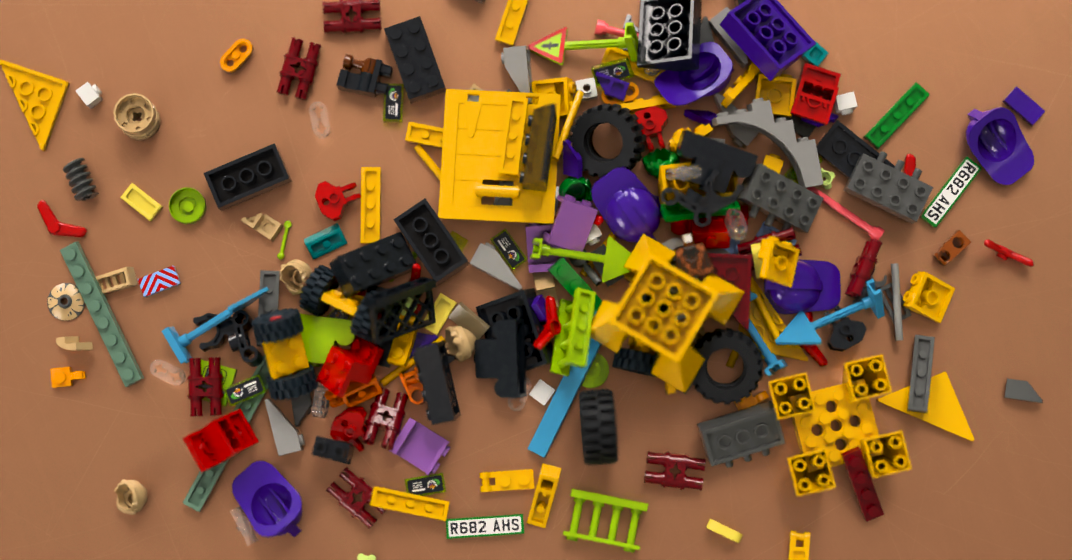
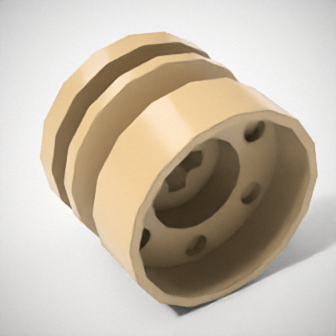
[113,93,160,140]

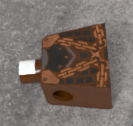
[676,233,716,278]

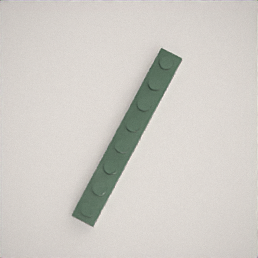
[60,241,144,387]

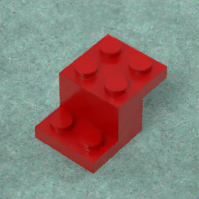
[790,63,841,125]
[317,336,384,398]
[182,409,259,473]

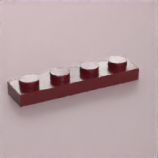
[841,446,884,522]

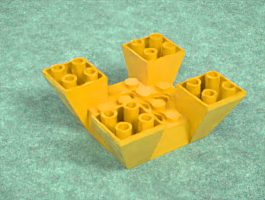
[590,234,744,393]
[768,354,912,497]

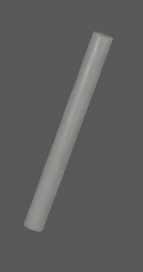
[891,263,903,341]

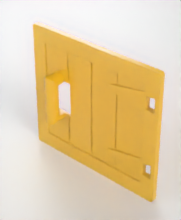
[438,89,561,224]

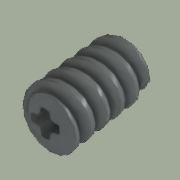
[63,158,99,201]

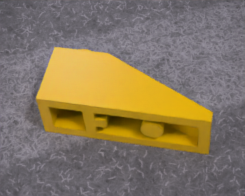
[527,463,561,528]

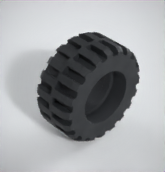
[569,103,646,178]
[692,328,763,405]
[579,389,618,465]

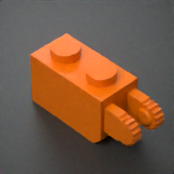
[324,372,383,408]

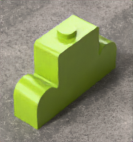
[300,314,356,367]

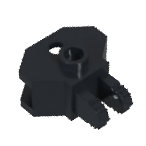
[824,306,867,352]

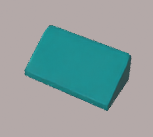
[304,223,347,260]

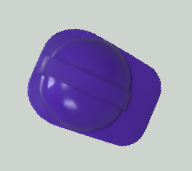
[654,42,735,106]
[966,107,1034,185]
[591,167,661,242]
[764,259,841,314]
[232,461,303,537]

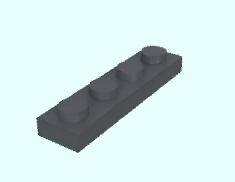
[257,270,280,347]
[907,335,935,413]

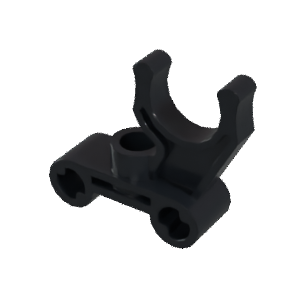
[661,169,744,227]
[193,310,263,367]

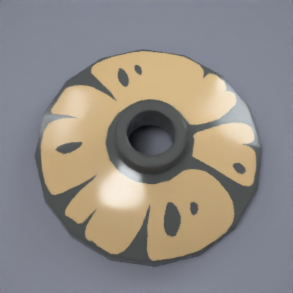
[47,283,85,321]

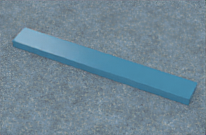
[528,311,602,458]

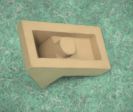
[533,271,559,307]

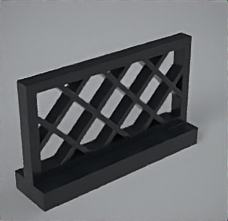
[363,277,436,345]

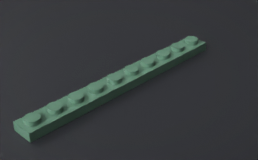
[183,354,270,512]

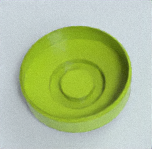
[169,187,206,224]
[581,353,609,388]

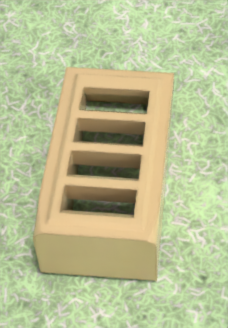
[96,267,138,295]

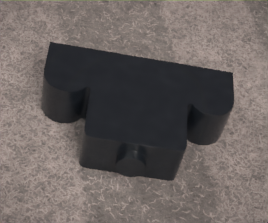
[676,130,758,193]
[474,319,527,398]

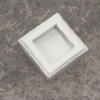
[529,379,555,405]

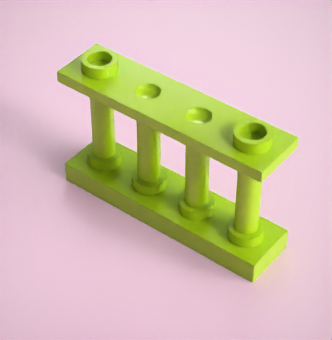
[550,288,596,377]
[563,488,648,553]

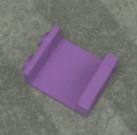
[542,194,598,252]
[525,220,566,273]
[389,418,451,475]

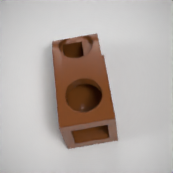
[934,230,971,266]

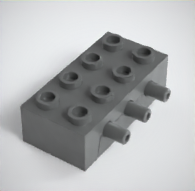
[843,151,933,224]
[737,164,824,233]
[697,401,785,468]

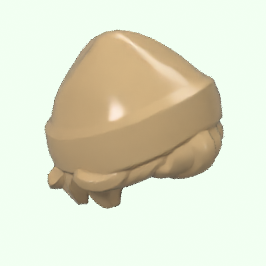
[280,259,312,295]
[445,326,477,362]
[114,479,147,514]

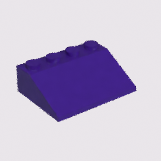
[719,0,816,81]

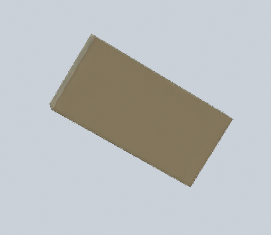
[449,302,490,340]

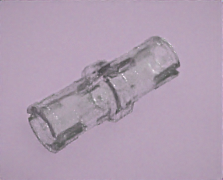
[666,165,702,181]
[230,506,258,546]

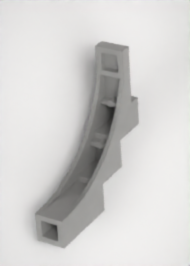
[711,98,823,188]

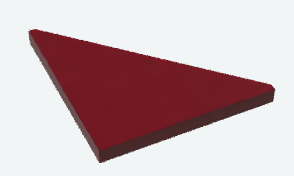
[697,253,752,330]

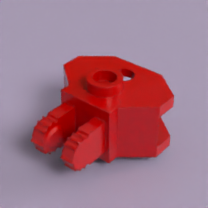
[634,106,669,152]
[315,181,361,222]
[330,406,370,452]

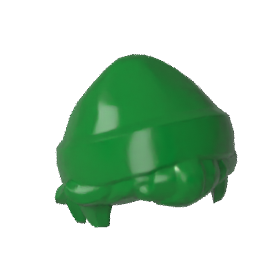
[642,148,680,179]
[559,176,593,202]

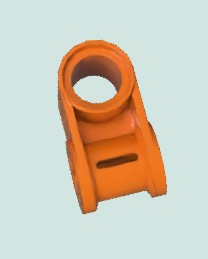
[399,367,425,405]

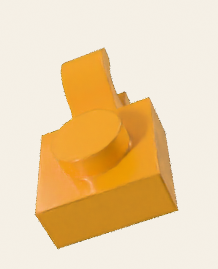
[50,367,86,388]
[734,390,769,411]

